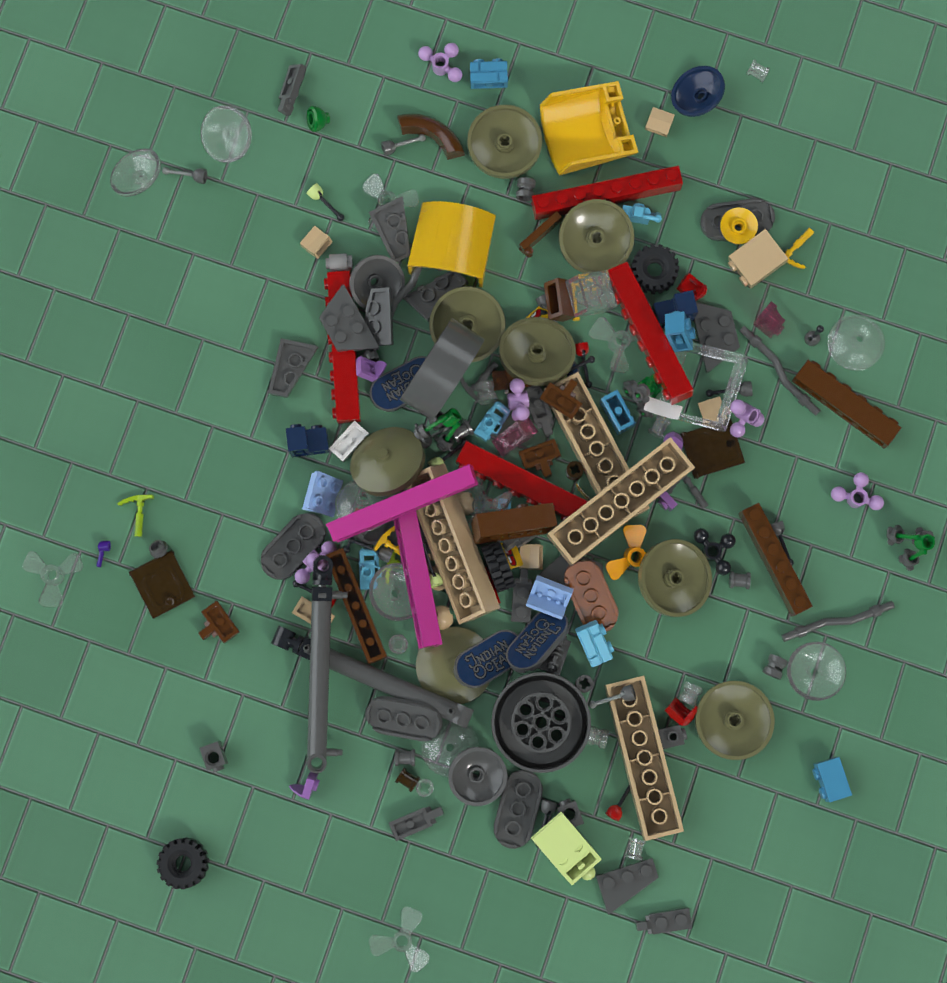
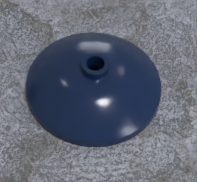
[671,66,725,117]

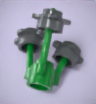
[623,373,662,418]
[413,408,462,452]
[887,525,935,571]

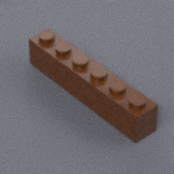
[792,360,902,449]
[739,503,813,617]
[326,548,388,664]

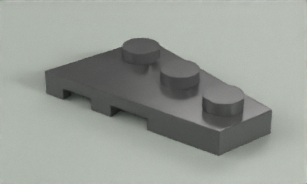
[369,196,410,262]
[404,271,468,322]
[364,287,394,346]
[268,338,318,398]
[596,858,659,915]

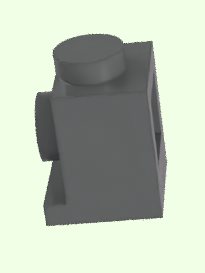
[658,725,687,749]

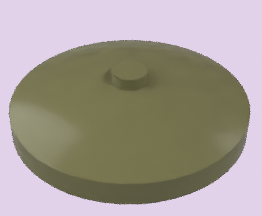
[467,105,542,179]
[559,199,634,275]
[429,286,505,363]
[499,317,576,386]
[350,427,425,496]
[638,539,712,617]
[416,627,490,704]
[695,681,775,760]

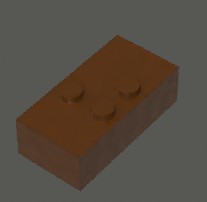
[471,503,557,545]

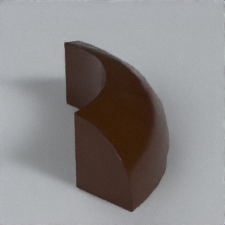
[397,114,465,160]

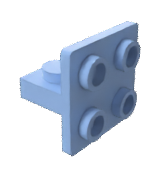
[302,471,343,517]
[526,575,574,619]

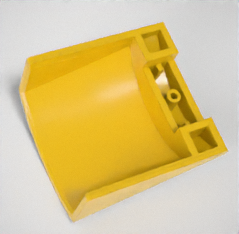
[540,81,638,176]
[407,201,496,287]

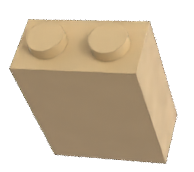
[728,229,788,289]

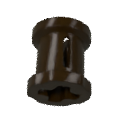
[565,461,584,481]
[395,767,420,792]

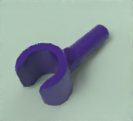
[96,541,111,567]

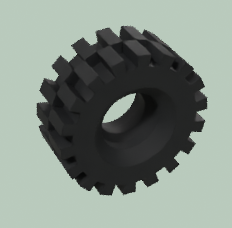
[631,244,679,295]
[481,541,516,593]
[156,838,209,890]

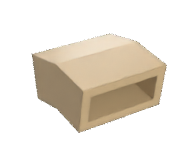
[645,107,675,137]
[300,226,333,259]
[698,396,728,426]
[519,544,543,570]

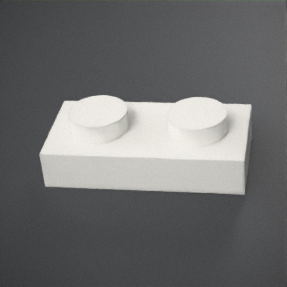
[329,421,369,462]

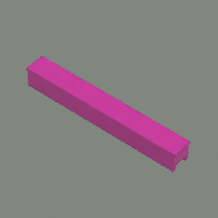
[326,464,479,543]
[394,511,442,649]

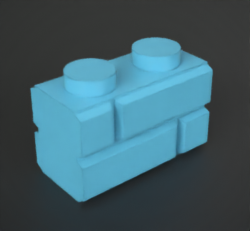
[575,620,614,667]

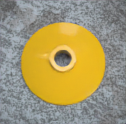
[720,207,758,244]

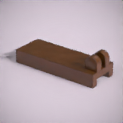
[519,211,562,258]

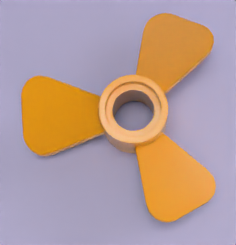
[605,525,646,580]

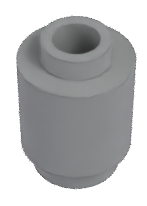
[325,253,353,272]

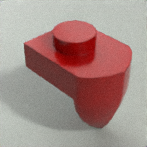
[677,273,707,301]
[664,697,698,726]

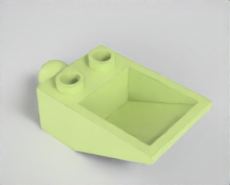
[531,812,602,885]

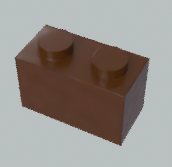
[544,278,577,322]

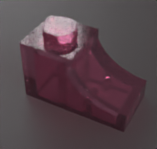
[753,301,785,339]
[492,417,539,457]

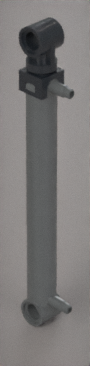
[306,555,348,773]
[271,626,474,728]

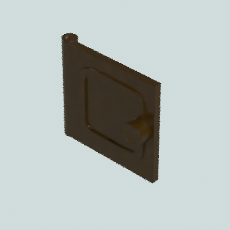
[680,419,745,479]
[129,550,195,619]

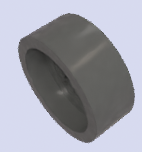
[399,318,485,420]
[491,672,591,773]

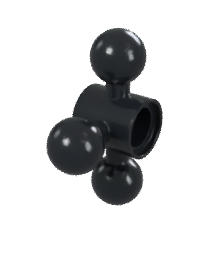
[693,528,736,575]

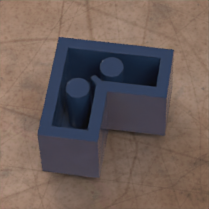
[652,290,698,330]
[286,424,330,458]

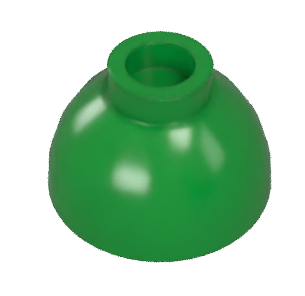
[306,106,330,132]

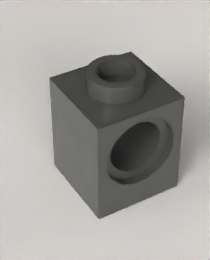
[199,741,228,773]
[557,798,584,827]

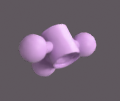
[418,43,462,82]
[507,378,530,422]
[730,399,765,438]
[831,472,884,510]
[295,541,337,584]

